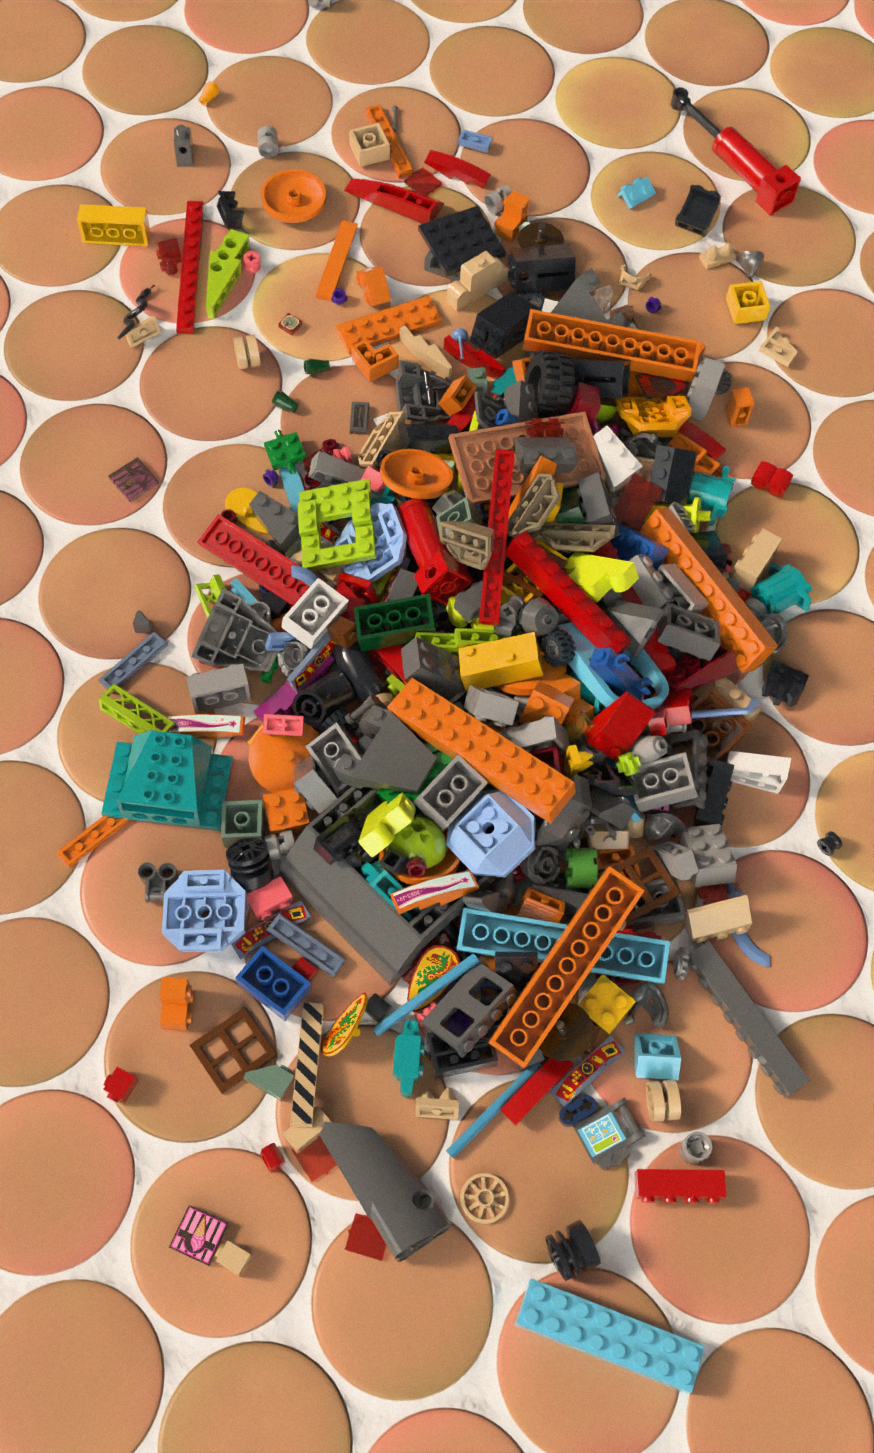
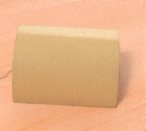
[282,1106,331,1154]

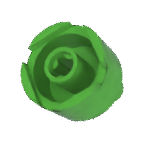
[564,848,598,889]

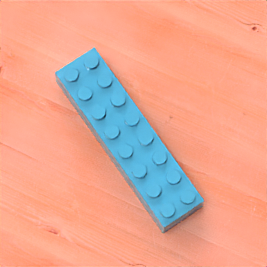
[514,1278,704,1394]

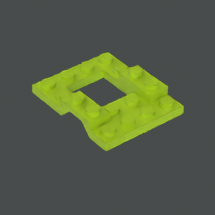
[298,479,377,571]

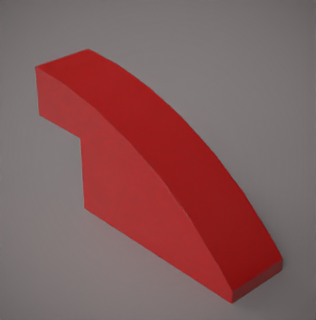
[648,688,693,736]

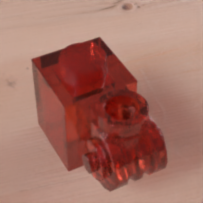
[156,238,182,275]

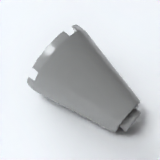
[614,736,667,764]

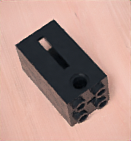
[508,244,576,294]
[469,291,539,359]
[571,358,631,399]

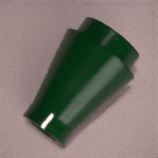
[304,358,330,376]
[272,391,299,413]

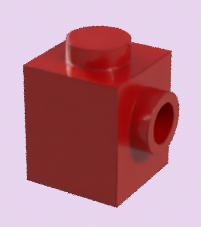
[103,1067,138,1104]

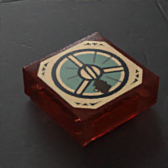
[278,313,302,335]

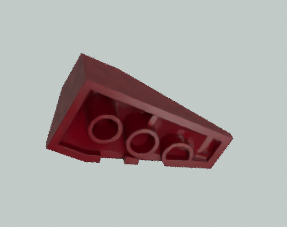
[666,644,737,692]

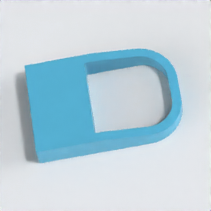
[555,622,669,709]

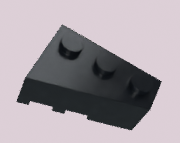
[692,759,735,827]
[426,1032,498,1079]

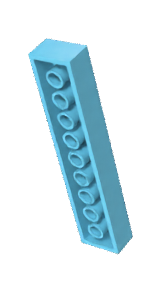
[456,908,670,984]

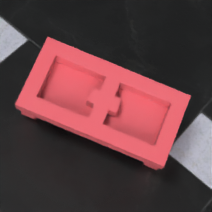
[263,714,304,736]

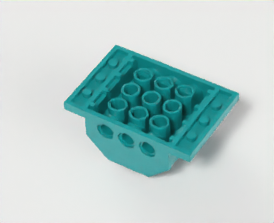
[101,730,233,831]

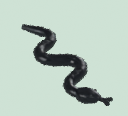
[117,285,156,340]

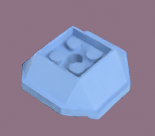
[335,503,407,582]
[446,789,535,877]
[162,870,247,952]

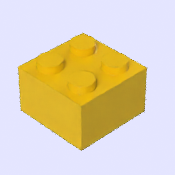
[726,281,770,324]
[578,974,636,1035]

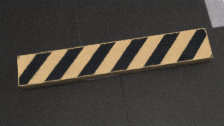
[290,1002,324,1127]

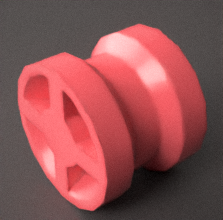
[243,251,261,273]
[333,446,352,463]

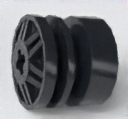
[226,838,274,891]
[545,1220,601,1281]

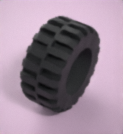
[524,350,575,419]

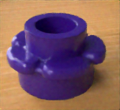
[331,289,348,305]
[646,297,661,313]
[263,469,279,486]

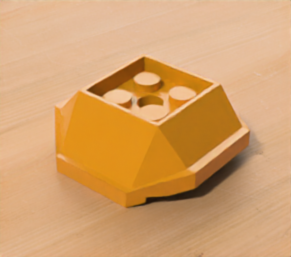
[615,396,692,437]

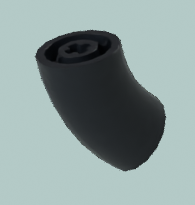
[332,639,387,704]
[293,669,356,725]

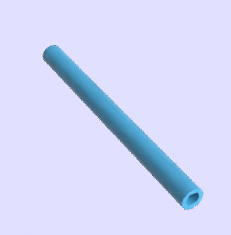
[372,953,480,1036]
[446,1062,542,1158]

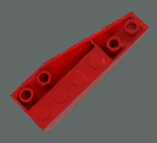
[344,178,444,224]

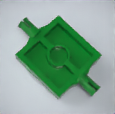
[264,429,307,474]

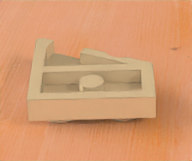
[759,326,798,367]

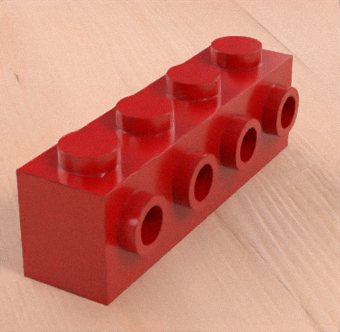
[634,1169,727,1204]

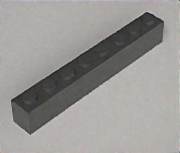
[688,941,810,1098]

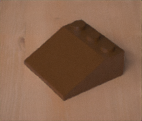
[671,686,753,767]

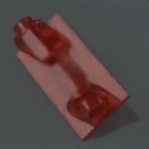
[525,418,565,437]

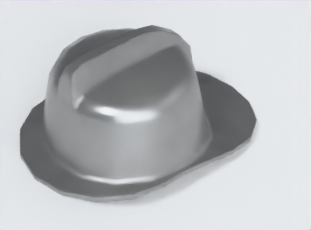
[643,813,685,843]

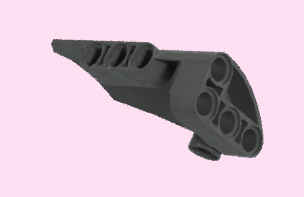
[320,1122,452,1262]

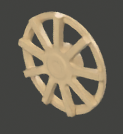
[460,1173,509,1224]

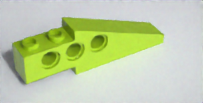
[206,229,250,320]
[415,628,527,657]

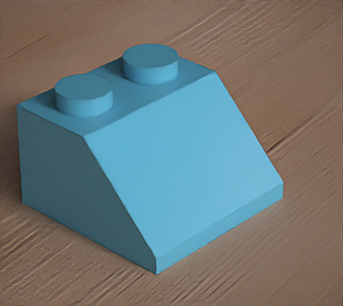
[634,1033,681,1080]

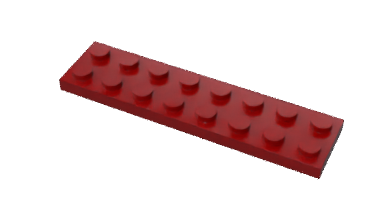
[197,514,328,606]

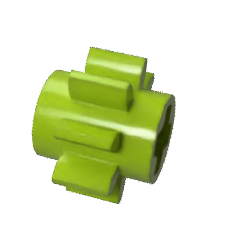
[616,752,642,776]

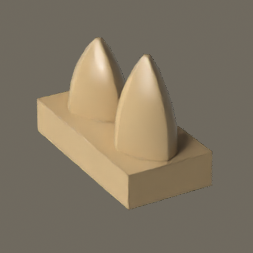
[699,243,736,270]
[125,316,161,348]
[415,1087,459,1120]

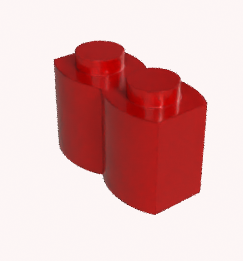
[751,461,794,498]

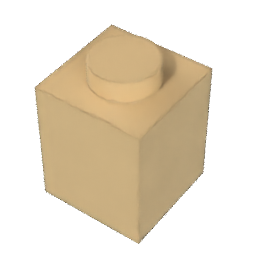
[215,1241,252,1277]

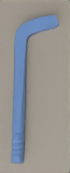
[692,699,759,719]

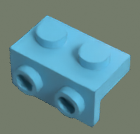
[617,176,656,209]

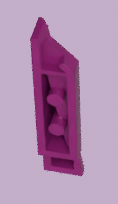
[253,656,334,722]

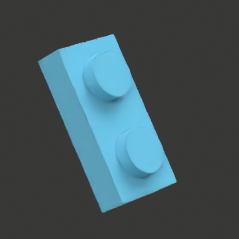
[230,578,258,605]

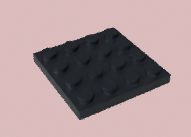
[418,206,506,277]

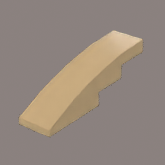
[399,326,452,379]

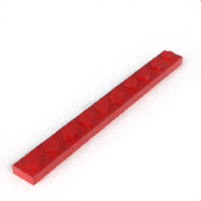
[176,201,204,334]
[479,449,515,626]

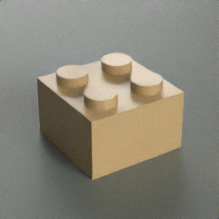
[349,123,390,167]

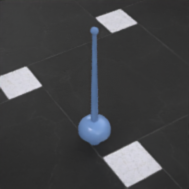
[452,328,468,359]

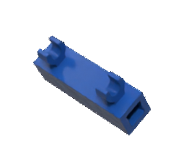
[589,648,653,700]

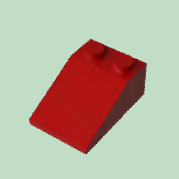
[584,691,655,761]

